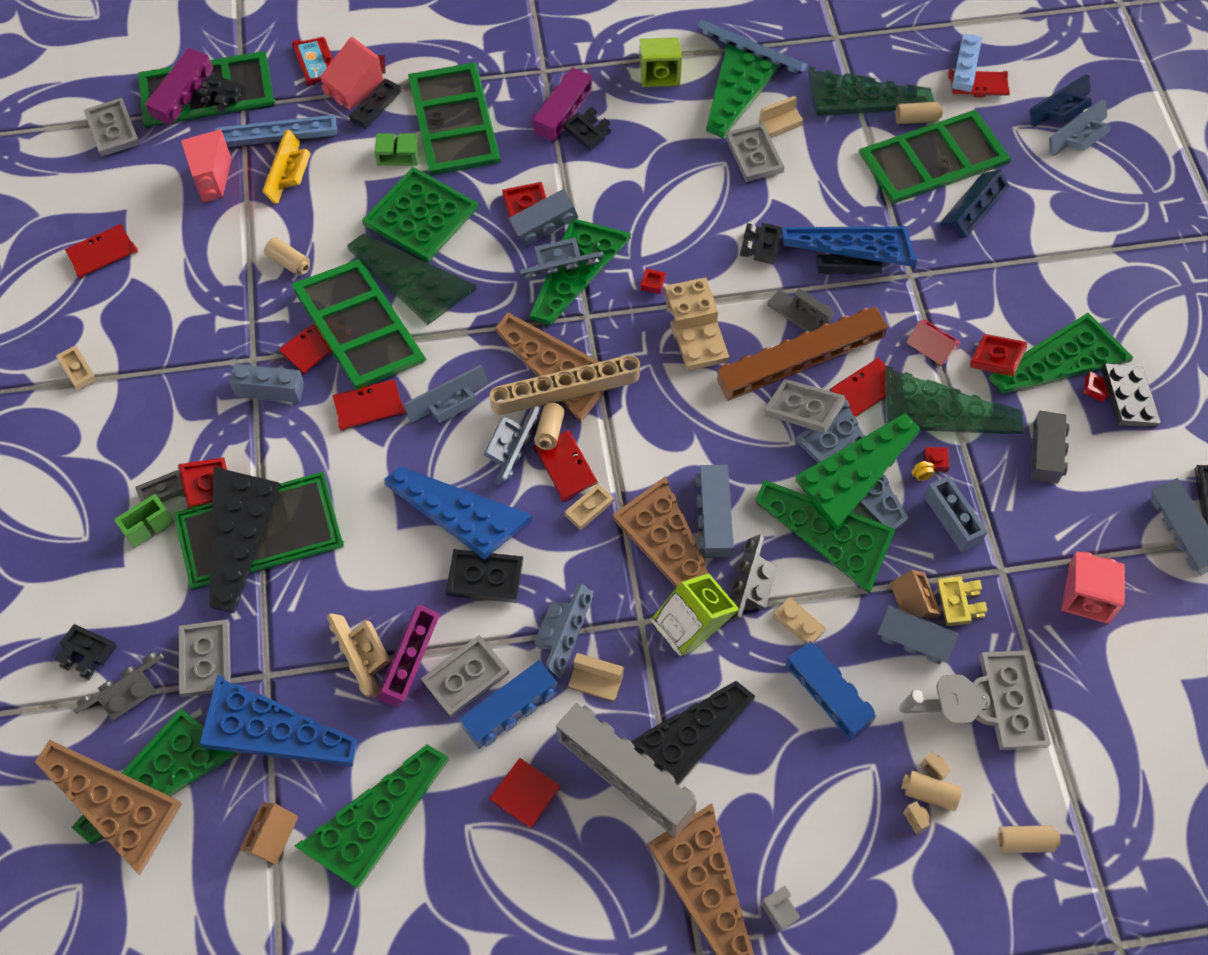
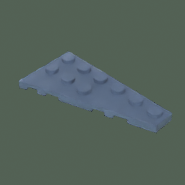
[796,399,908,532]

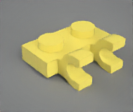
[937,576,987,627]

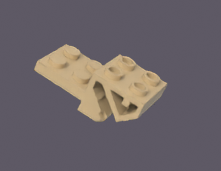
[664,277,729,371]

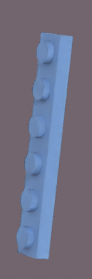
[698,19,807,73]
[216,115,337,147]

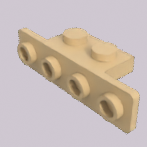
[327,613,391,698]

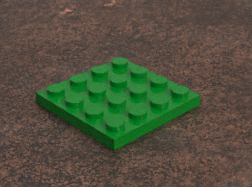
[362,167,478,263]

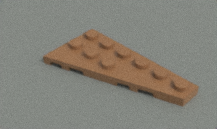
[496,313,612,423]
[613,476,708,588]
[35,740,182,875]
[647,803,754,955]

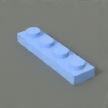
[952,34,982,92]

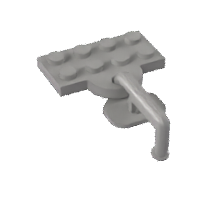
[899,650,1051,750]

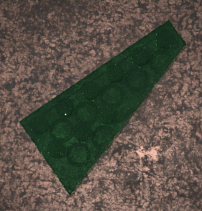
[808,66,934,116]
[347,234,476,326]
[884,366,1023,434]

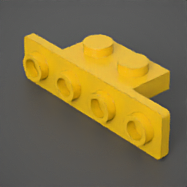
[263,130,310,204]

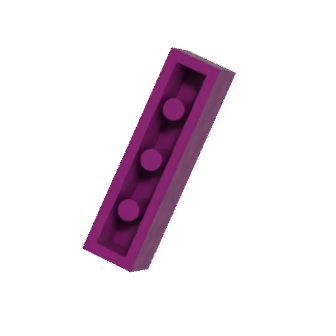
[145,48,213,125]
[532,67,593,142]
[375,604,440,708]

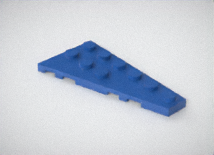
[781,226,917,267]
[384,467,532,559]
[200,675,357,767]

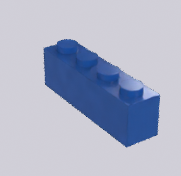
[786,641,876,741]
[459,660,558,749]

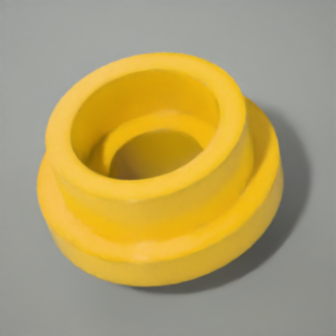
[912,461,935,481]

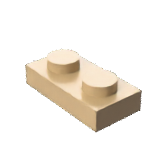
[56,345,97,391]
[565,483,614,531]
[773,597,826,644]

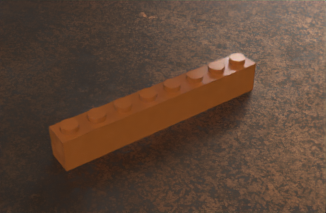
[717,306,888,401]

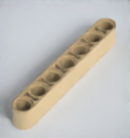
[490,355,640,415]

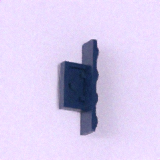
[1030,74,1092,127]

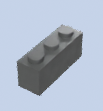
[1030,410,1069,484]

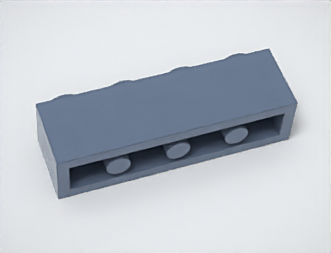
[695,464,734,558]
[1150,478,1208,576]

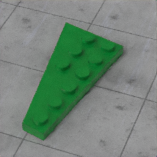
[706,44,778,139]
[530,219,631,326]
[989,313,1134,394]
[795,413,920,531]
[755,480,896,594]
[71,709,238,845]
[294,744,449,890]

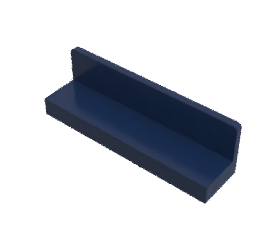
[940,170,1010,238]

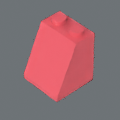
[320,37,383,110]
[181,129,232,203]
[1061,551,1125,624]

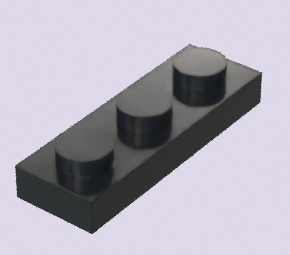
[349,78,402,129]
[816,254,883,274]

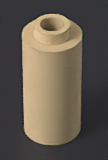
[896,102,943,125]
[264,237,310,276]
[534,403,564,450]
[901,770,962,812]
[997,825,1061,853]

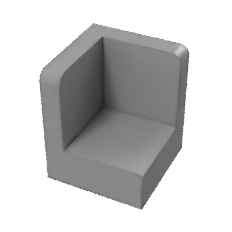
[761,886,800,933]

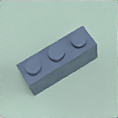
[509,189,579,247]
[229,364,305,403]
[924,476,988,553]
[877,605,958,664]

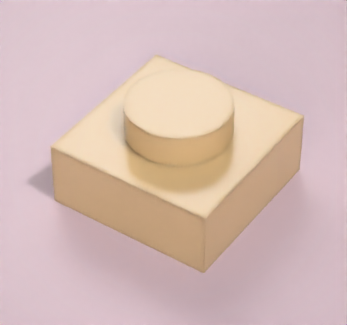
[920,752,951,780]
[903,801,930,835]

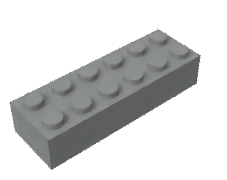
[556,703,697,838]

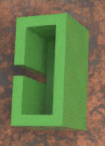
[374,133,419,166]
[114,494,174,548]

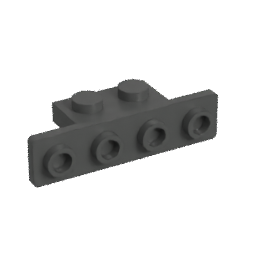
[767,288,834,332]
[727,534,777,623]
[73,651,164,720]

